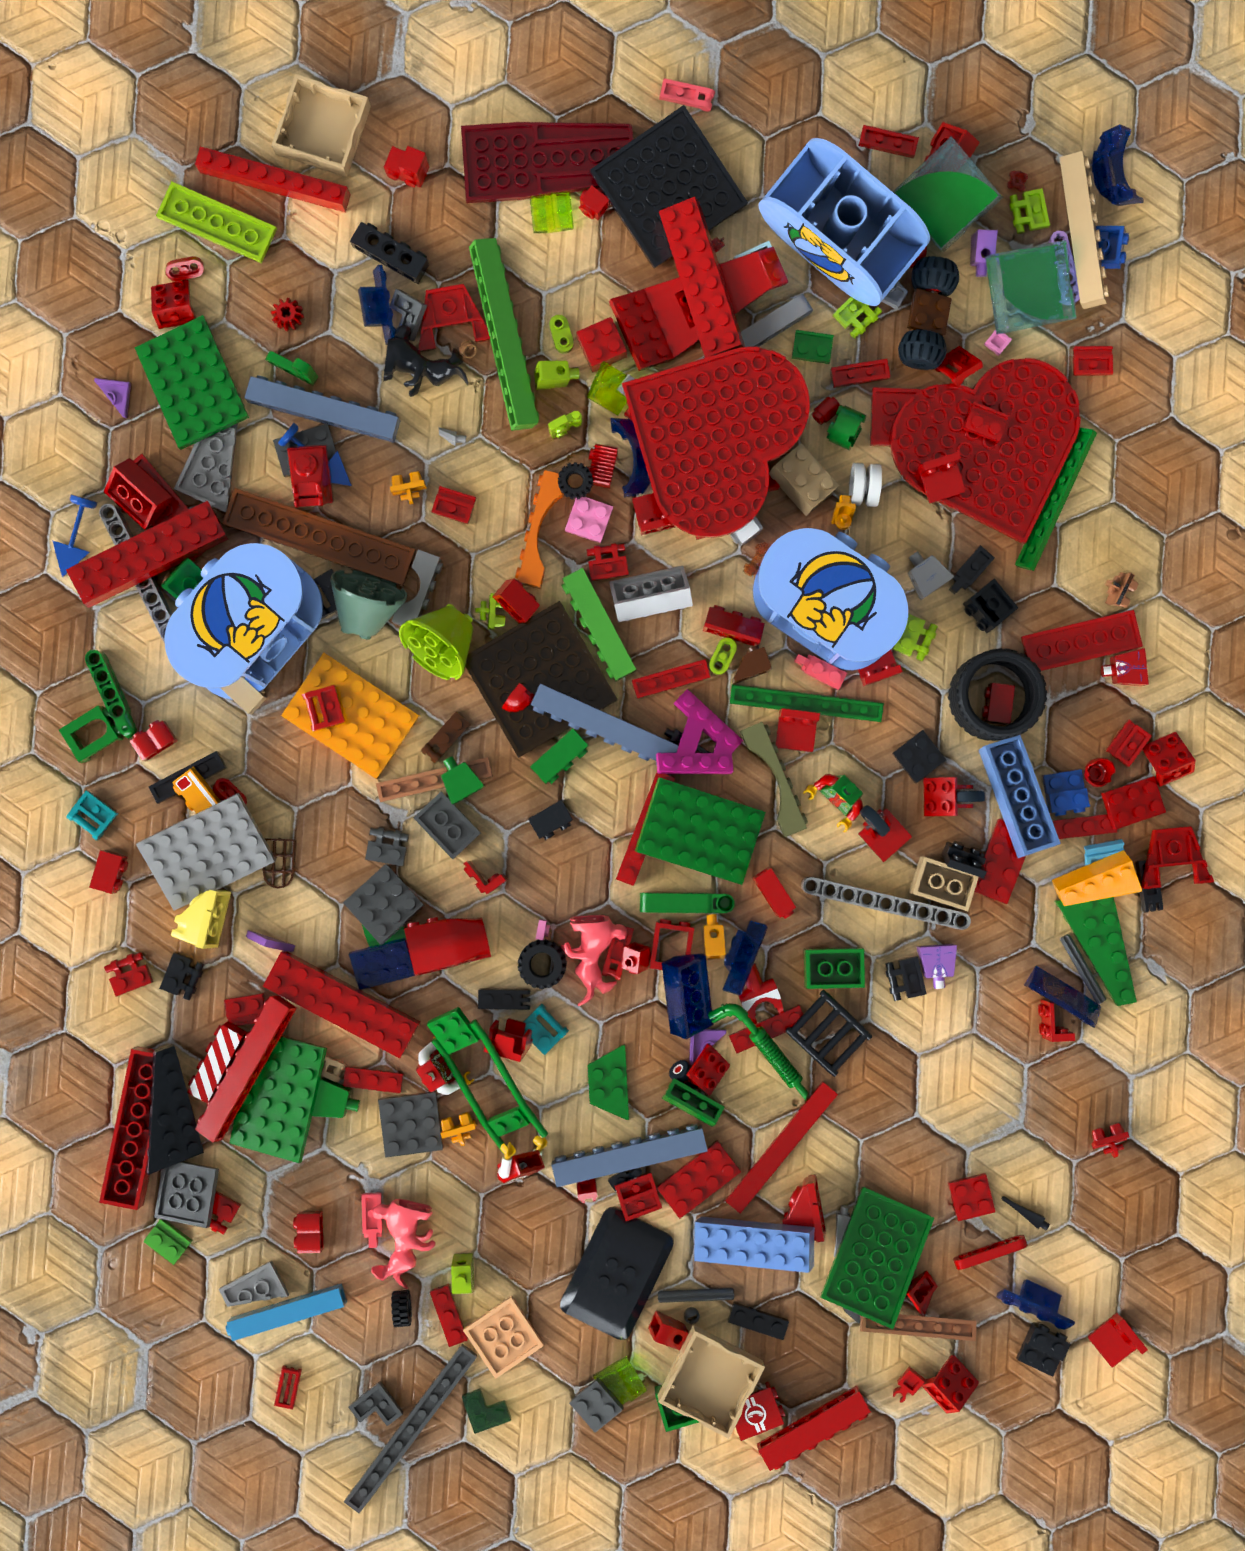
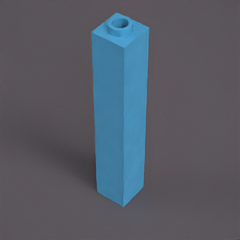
[226,1283,347,1341]

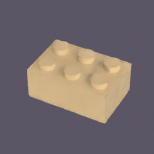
[769,443,839,516]
[909,856,979,911]

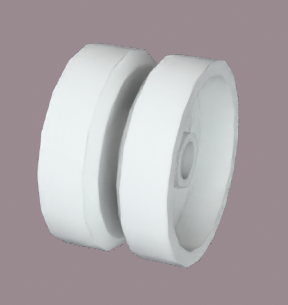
[849,463,882,507]

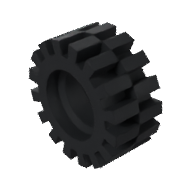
[558,462,593,500]
[391,1290,412,1327]

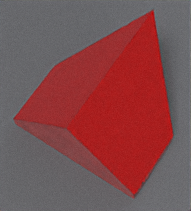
[907,1271,938,1317]

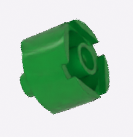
[827,405,866,451]

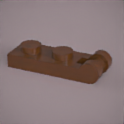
[421,711,471,764]

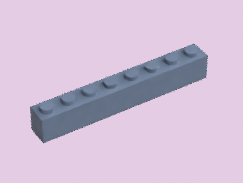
[245,375,401,443]
[530,683,679,765]
[551,1124,708,1187]

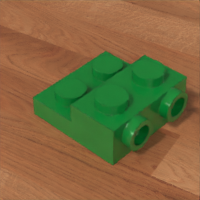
[161,557,203,599]

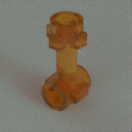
[743,542,769,577]

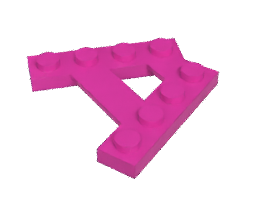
[656,689,743,774]

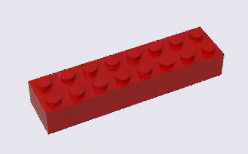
[659,196,745,358]
[66,501,229,608]
[263,951,421,1058]
[99,1046,155,1210]

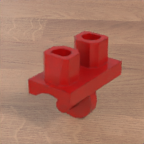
[1091,1123,1130,1158]

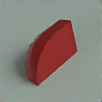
[502,683,534,712]

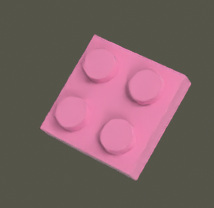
[565,497,613,544]

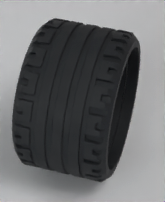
[948,648,1047,741]

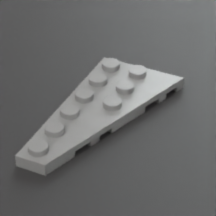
[174,393,241,513]

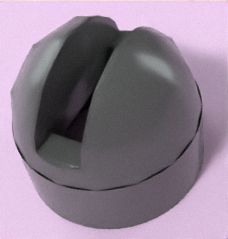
[684,1307,700,1325]

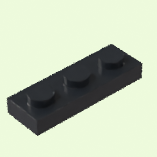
[728,1302,789,1340]

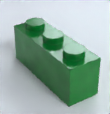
[530,729,589,784]
[662,1078,725,1127]

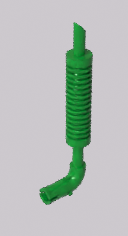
[708,1003,808,1101]

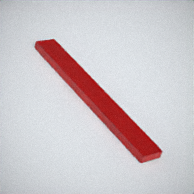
[725,1081,838,1214]

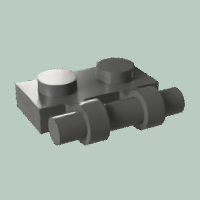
[365,827,409,866]

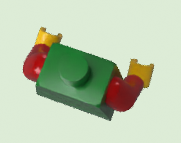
[803,774,863,832]

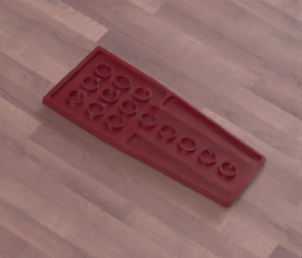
[461,122,633,203]

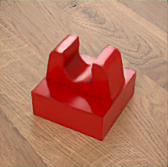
[577,1179,598,1203]

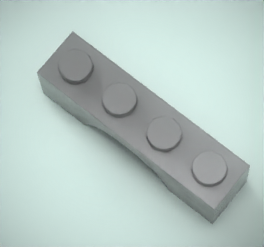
[392,550,443,626]

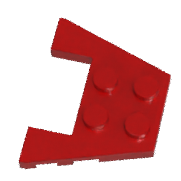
[418,284,490,352]
[1141,826,1214,889]

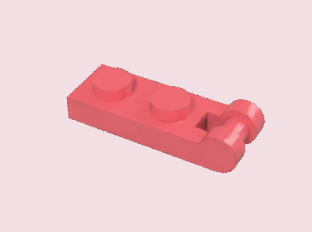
[659,78,715,112]

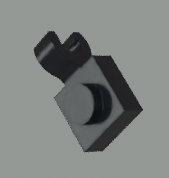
[608,1168,642,1192]

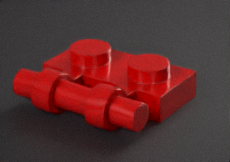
[586,543,629,581]
[104,952,153,997]
[210,1191,241,1235]

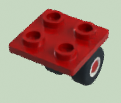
[669,1044,730,1096]

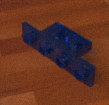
[358,265,396,345]
[722,921,768,995]
[996,1279,1075,1330]

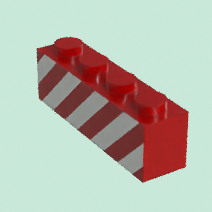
[187,1021,248,1103]

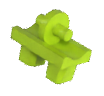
[475,593,505,630]

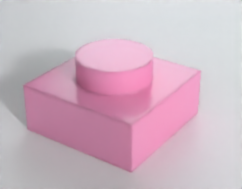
[984,328,1012,356]
[536,919,550,940]

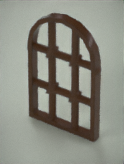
[262,838,296,889]

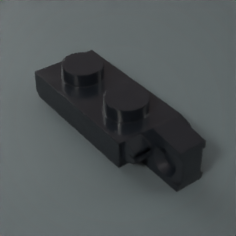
[949,545,995,595]

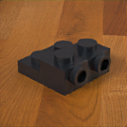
[963,578,1018,633]
[942,841,987,878]
[1016,1323,1071,1377]

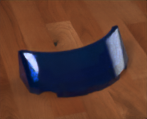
[1092,124,1144,206]
[610,418,650,498]
[1024,966,1101,1028]

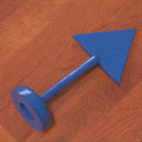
[278,423,352,486]
[52,494,98,577]

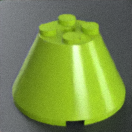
[399,604,473,680]

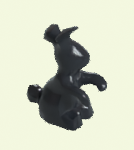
[383,325,469,397]

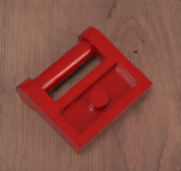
[934,346,983,386]
[302,685,345,732]

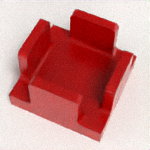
[483,1018,533,1062]

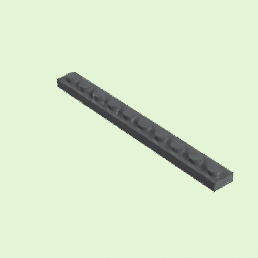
[344,1343,477,1513]

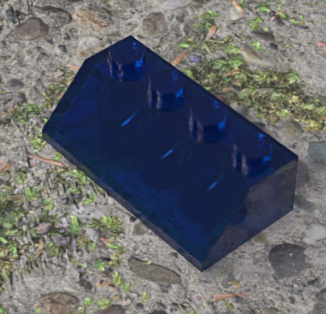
[662,953,714,1039]

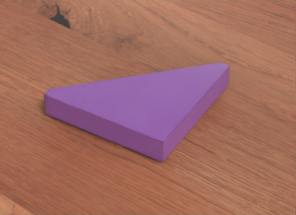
[94,378,131,418]
[246,930,295,952]
[689,1028,727,1065]

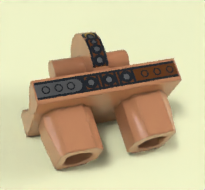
[1105,572,1139,608]

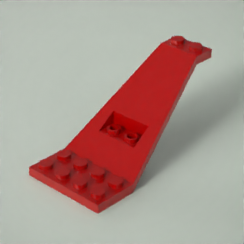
[609,247,789,371]

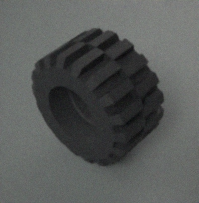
[518,939,567,989]

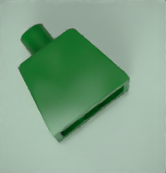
[441,756,486,805]
[312,1077,360,1118]

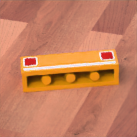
[172,766,221,813]

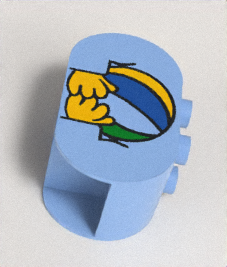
[759,138,930,306]
[753,528,908,671]
[165,543,323,700]

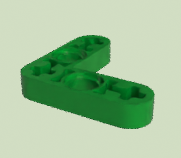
[265,351,318,386]

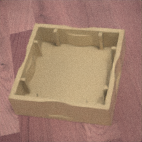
[271,74,371,177]
[657,1324,765,1439]

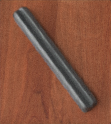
[1060,934,1106,1004]
[658,1288,734,1303]

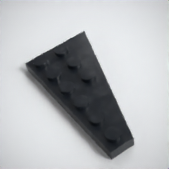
[146,1044,204,1175]

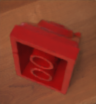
[287,444,334,508]
[782,1174,826,1242]

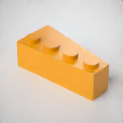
[1052,850,1142,906]

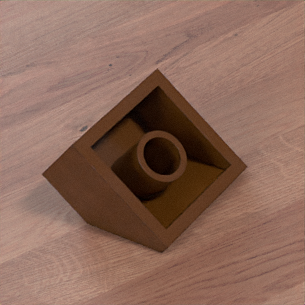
[732,645,772,685]

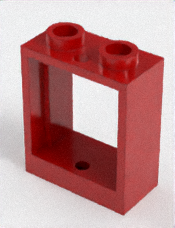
[752,867,796,919]
[649,919,694,974]

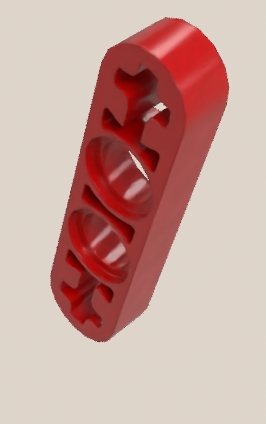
[953,1235,1028,1270]

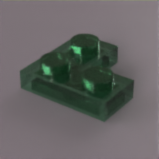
[462,1388,511,1434]

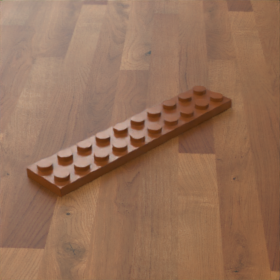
[222,488,416,586]

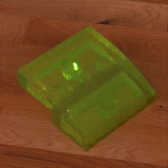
[530,191,574,233]
[587,361,627,416]
[593,1357,647,1405]

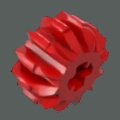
[271,297,304,332]

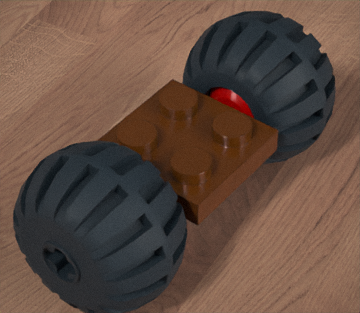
[898,256,959,370]

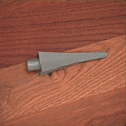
[834,1205,851,1257]

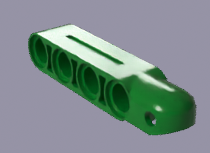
[85,650,137,739]
[640,893,735,913]

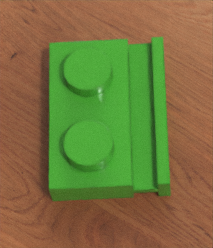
[143,1219,192,1265]

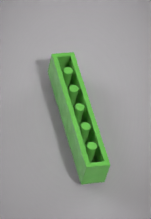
[561,568,636,681]

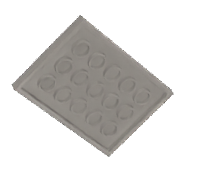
[136,793,276,911]

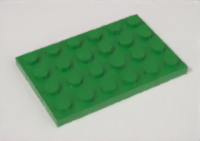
[135,315,249,450]
[635,777,766,885]
[229,1036,327,1163]
[820,1187,934,1329]

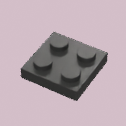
[569,1378,624,1433]

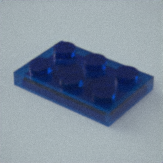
[349,938,415,990]

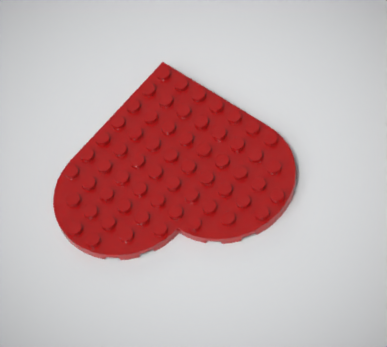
[622,347,810,538]
[890,358,1081,544]

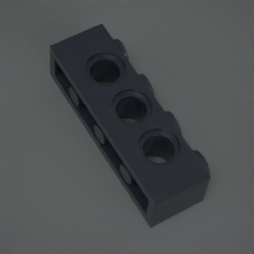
[350,222,429,284]

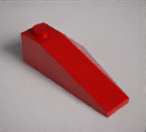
[919,122,980,177]

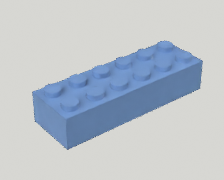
[978,735,1061,858]
[694,1217,815,1273]

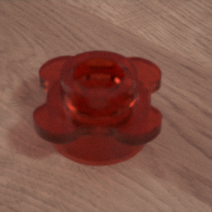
[1007,170,1028,192]
[712,237,725,253]

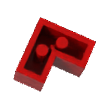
[384,146,430,188]

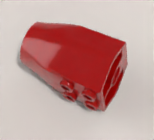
[404,917,491,976]

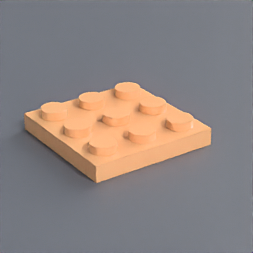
[463,1295,544,1379]

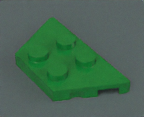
[588,1044,629,1120]

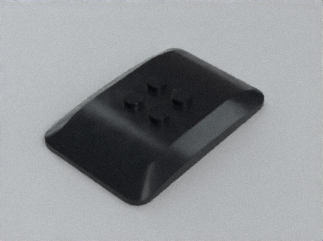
[560,1207,673,1340]

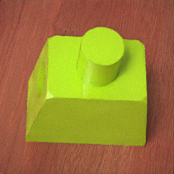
[534,361,580,390]
[451,1253,474,1294]

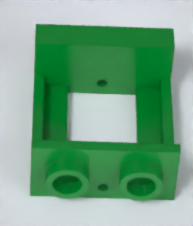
[59,706,123,763]

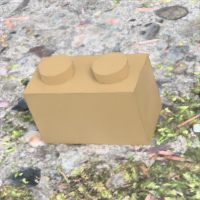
[221,676,267,715]

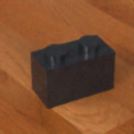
[528,800,573,840]

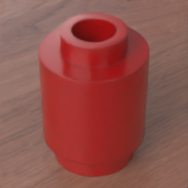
[811,397,840,425]

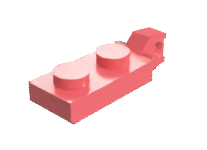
[794,654,847,690]
[361,1192,383,1248]

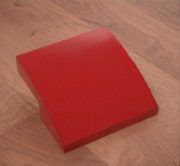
[614,1172,662,1221]

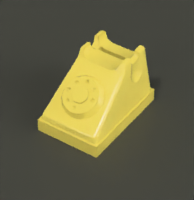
[171,890,231,949]

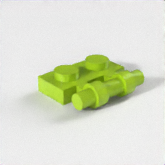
[1009,188,1050,234]
[833,297,882,339]
[548,411,582,439]
[892,614,938,661]

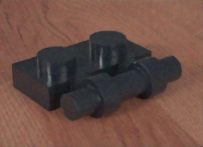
[159,952,204,1000]
[885,956,927,1001]

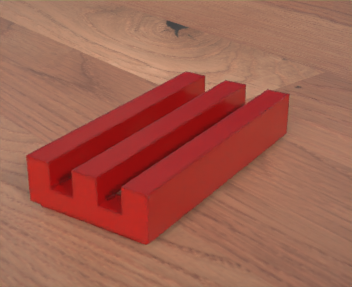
[274,1365,302,1410]

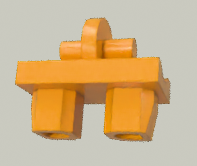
[390,471,427,505]
[831,495,856,530]
[440,1112,477,1146]

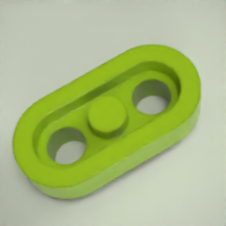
[549,315,574,354]
[709,638,737,675]

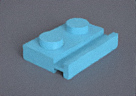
[1084,839,1125,866]

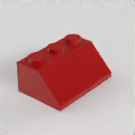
[104,458,172,530]
[702,605,765,646]

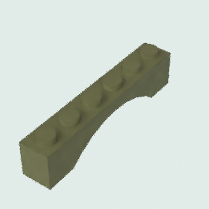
[740,722,808,837]

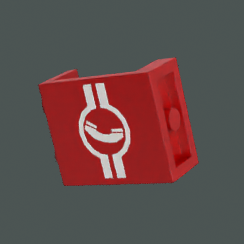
[735,1381,786,1441]

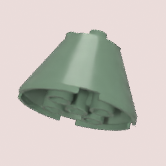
[330,570,407,640]

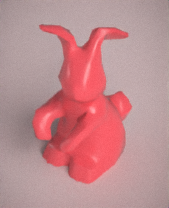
[560,915,627,1006]
[371,1199,436,1289]

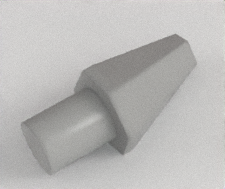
[439,427,466,446]

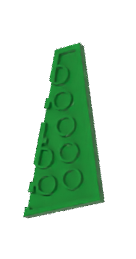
[1054,897,1137,1006]

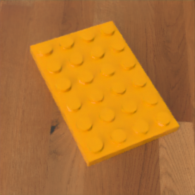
[281,652,419,779]

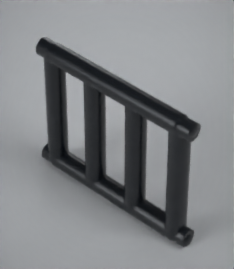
[785,990,872,1077]

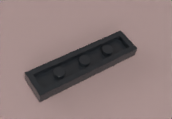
[149,751,227,804]

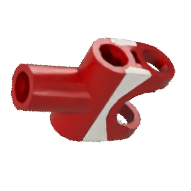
[737,963,784,1024]

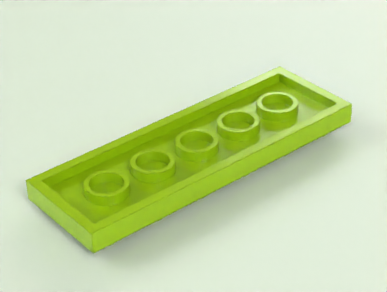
[156,181,277,263]

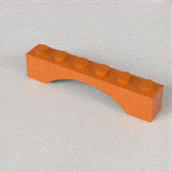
[515,470,564,589]

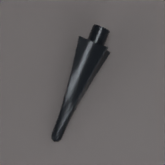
[664,728,711,753]
[1001,1196,1050,1231]

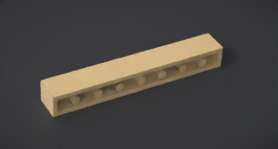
[1059,151,1109,309]

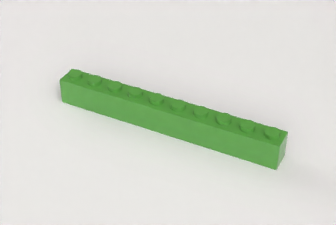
[469,238,539,431]

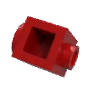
[579,185,610,220]
[622,942,651,974]

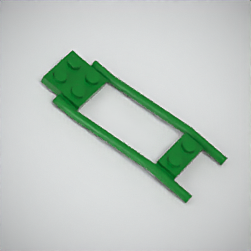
[427,1007,548,1154]

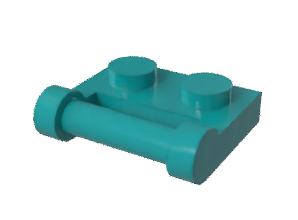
[66,790,118,841]
[523,1004,569,1055]

